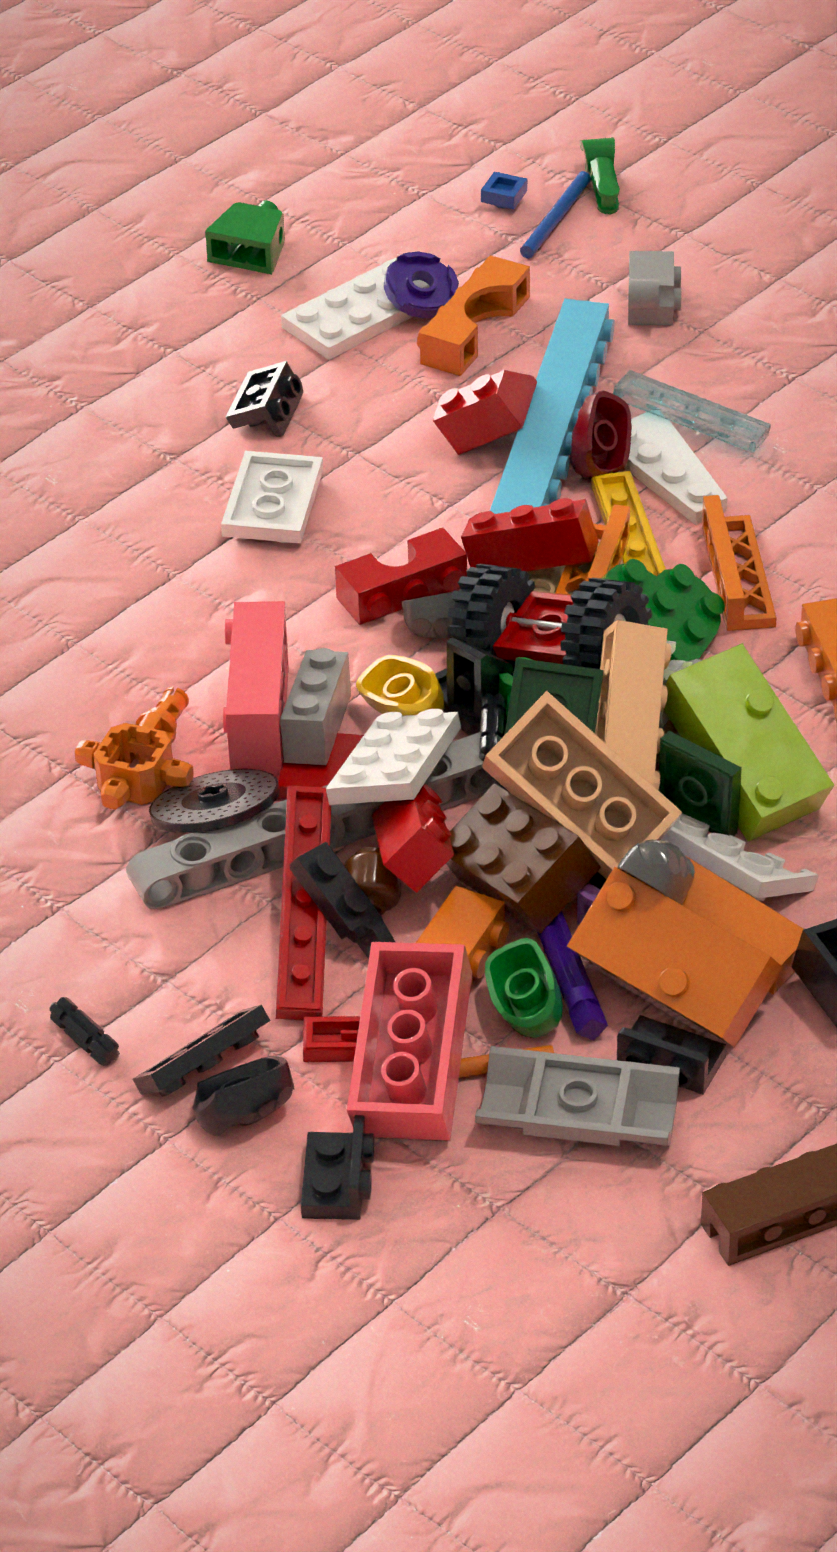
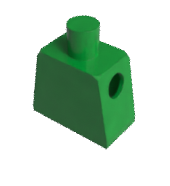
[205,200,285,275]

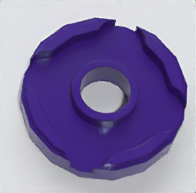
[383,251,459,319]

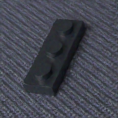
[132,1004,271,1097]

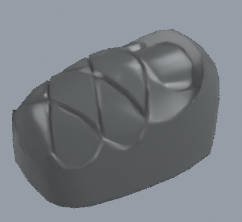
[401,592,455,638]
[617,839,695,905]

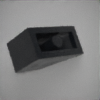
[447,638,513,724]

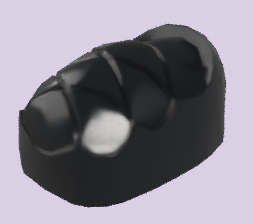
[193,1056,294,1136]

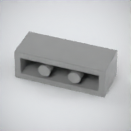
[280,648,351,765]

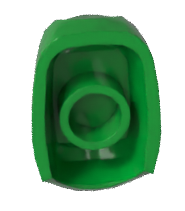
[484,938,563,1039]

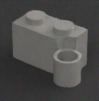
[628,251,681,326]

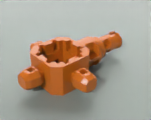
[75,687,194,810]

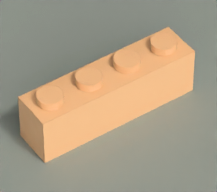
[595,620,671,790]

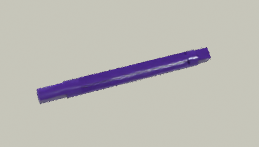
[537,911,608,1041]

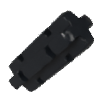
[479,693,505,762]
[49,997,120,1066]

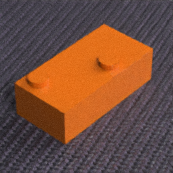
[567,867,783,1048]

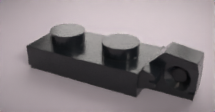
[289,842,396,959]

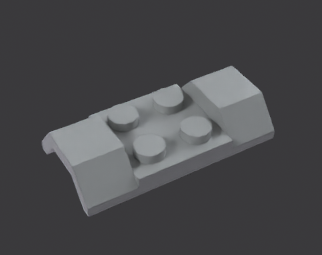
[475,1046,680,1146]

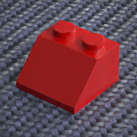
[433,370,537,455]

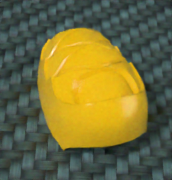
[356,655,444,716]

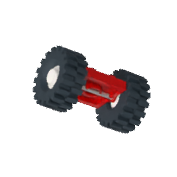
[447,564,652,672]

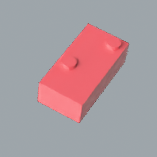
[223,601,289,779]
[347,942,472,1141]

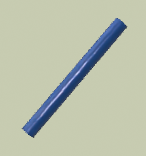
[520,171,591,259]

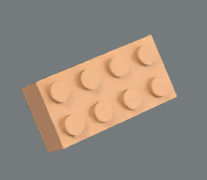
[482,691,682,879]

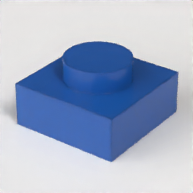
[481,171,528,209]

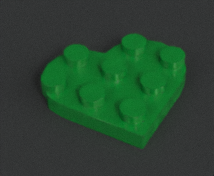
[601,559,725,661]

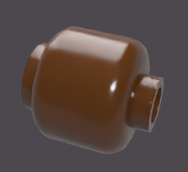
[344,847,401,915]

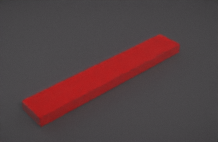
[275,785,331,1020]

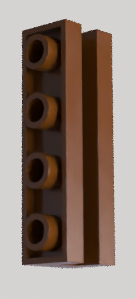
[701,1143,837,1266]

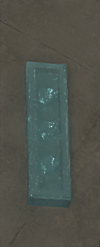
[613,370,771,453]

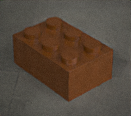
[446,784,601,934]

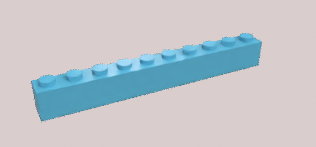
[490,298,615,514]

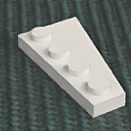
[624,406,727,525]
[661,814,818,901]

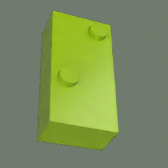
[664,643,834,842]

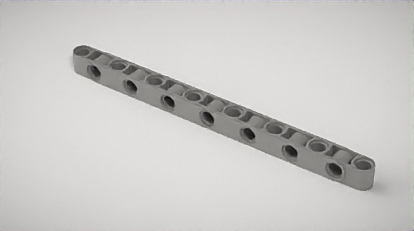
[126,659,702,909]

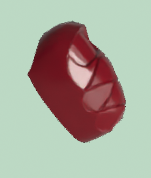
[570,391,632,479]

